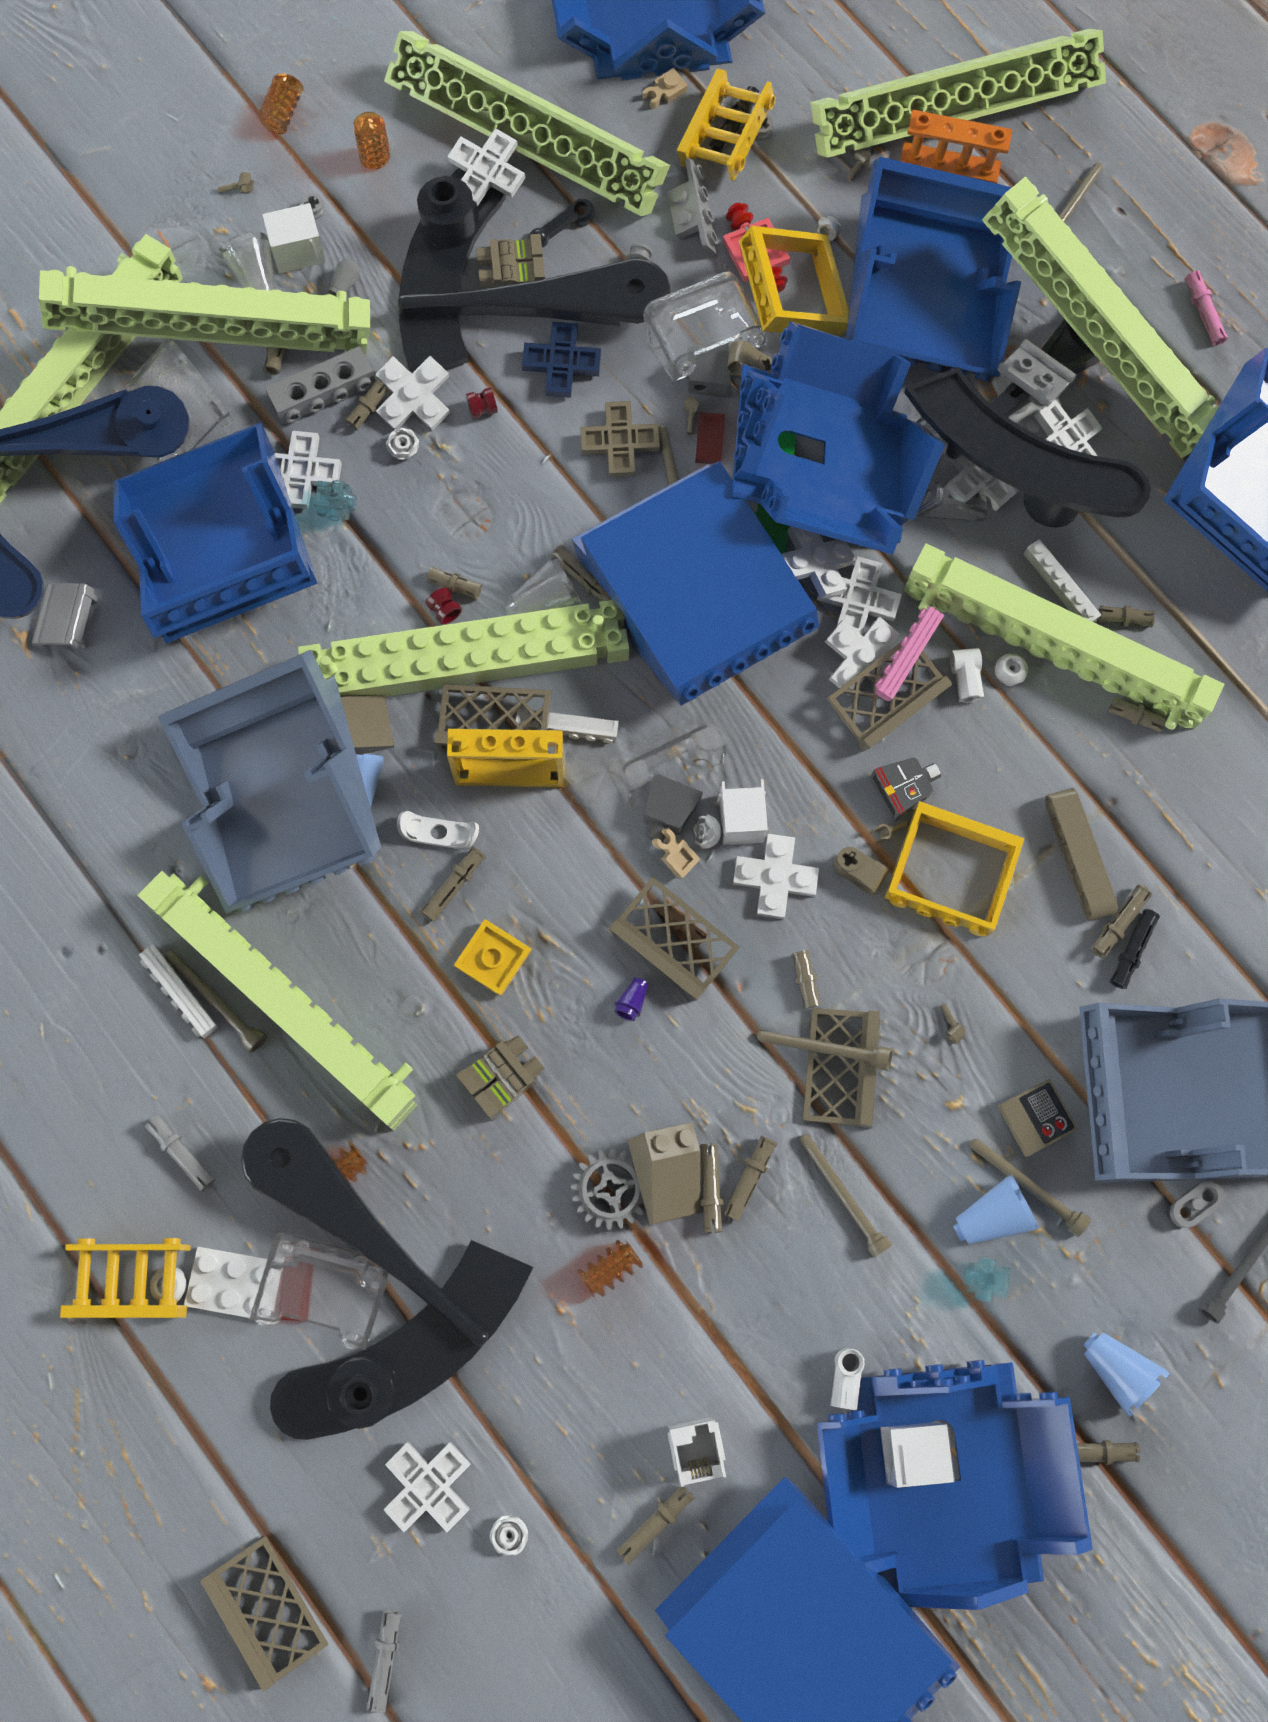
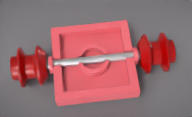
[722,203,790,293]

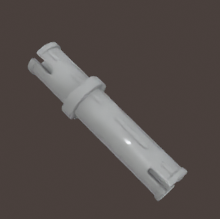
[145,1115,216,1192]
[366,1609,402,1713]

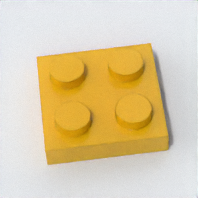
[454,919,532,997]

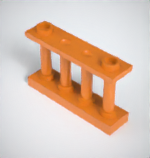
[900,109,1013,184]

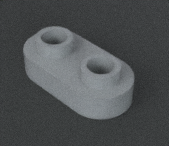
[1170,1181,1224,1228]

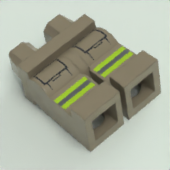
[476,234,545,288]
[456,1035,545,1120]

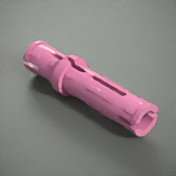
[1184,270,1228,346]

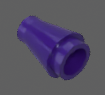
[614,977,649,1021]

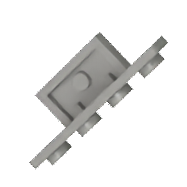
[668,158,718,257]

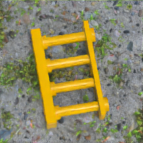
[677,68,776,181]
[60,1238,191,1318]

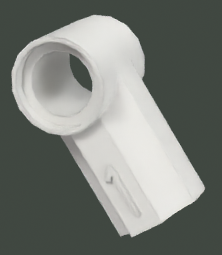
[950,648,984,703]
[830,1348,865,1410]

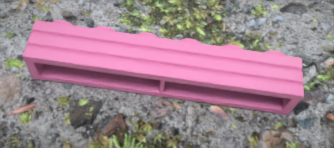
[874,606,944,702]

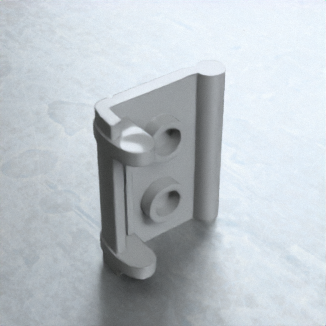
[997,339,1076,407]
[31,583,98,649]

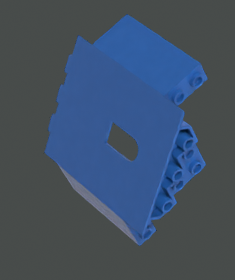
[552,0,765,81]
[732,321,945,555]
[817,1360,1093,1610]

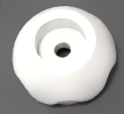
[386,428,419,460]
[994,653,1028,686]
[693,814,721,849]
[150,1268,188,1302]
[490,1516,528,1555]

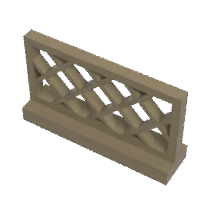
[826,635,952,752]
[434,684,552,752]
[609,877,740,1000]
[803,1008,881,1128]
[200,1536,329,1692]

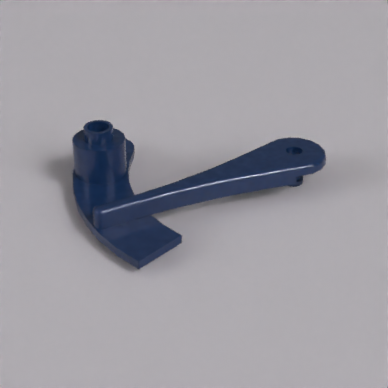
[0,386,189,619]

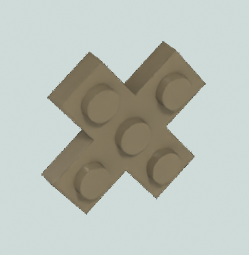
[580,401,660,478]

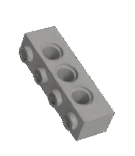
[265,346,375,425]

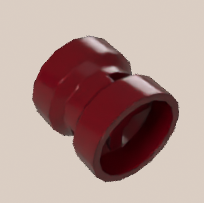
[466,387,498,419]
[425,587,462,625]

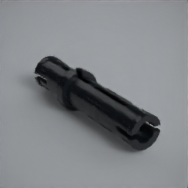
[709,86,761,153]
[1109,909,1160,989]

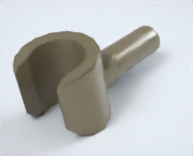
[846,148,871,182]
[218,172,254,193]
[683,396,699,434]
[870,820,908,844]
[940,1004,965,1044]

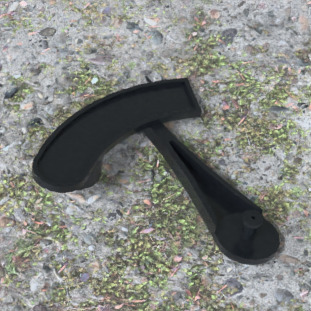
[398,168,671,373]
[904,319,1151,528]
[241,1118,534,1440]

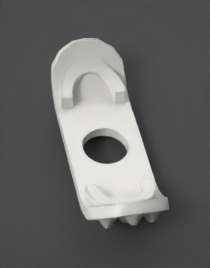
[397,811,479,849]

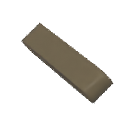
[1045,788,1118,921]

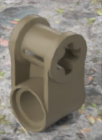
[727,340,772,379]
[833,847,889,895]

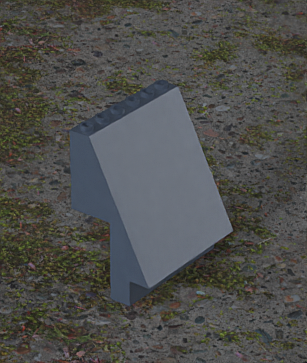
[158,650,381,914]
[1079,998,1268,1183]

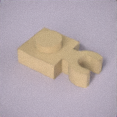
[642,68,688,109]
[652,829,700,878]

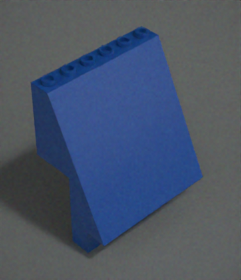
[846,157,1022,382]
[1163,348,1268,592]
[113,423,318,643]
[572,461,820,706]
[654,1477,961,1722]

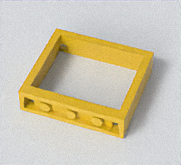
[739,226,849,337]
[447,729,565,787]
[884,801,1025,937]

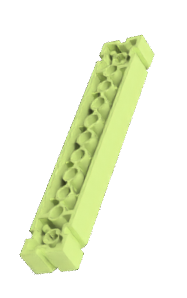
[810,29,1106,158]
[384,31,670,216]
[982,176,1219,458]
[0,234,183,503]
[39,266,370,354]
[903,543,1225,730]
[298,600,629,697]
[137,871,417,1131]

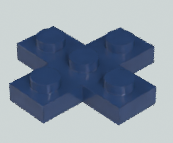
[522,321,601,398]

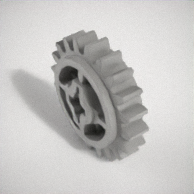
[571,1148,644,1230]

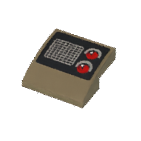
[997,1079,1078,1157]

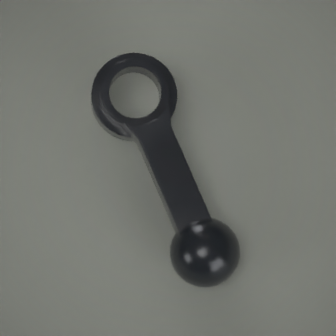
[529,199,595,248]

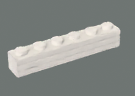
[1023,539,1101,623]
[516,708,619,743]
[139,944,219,1039]

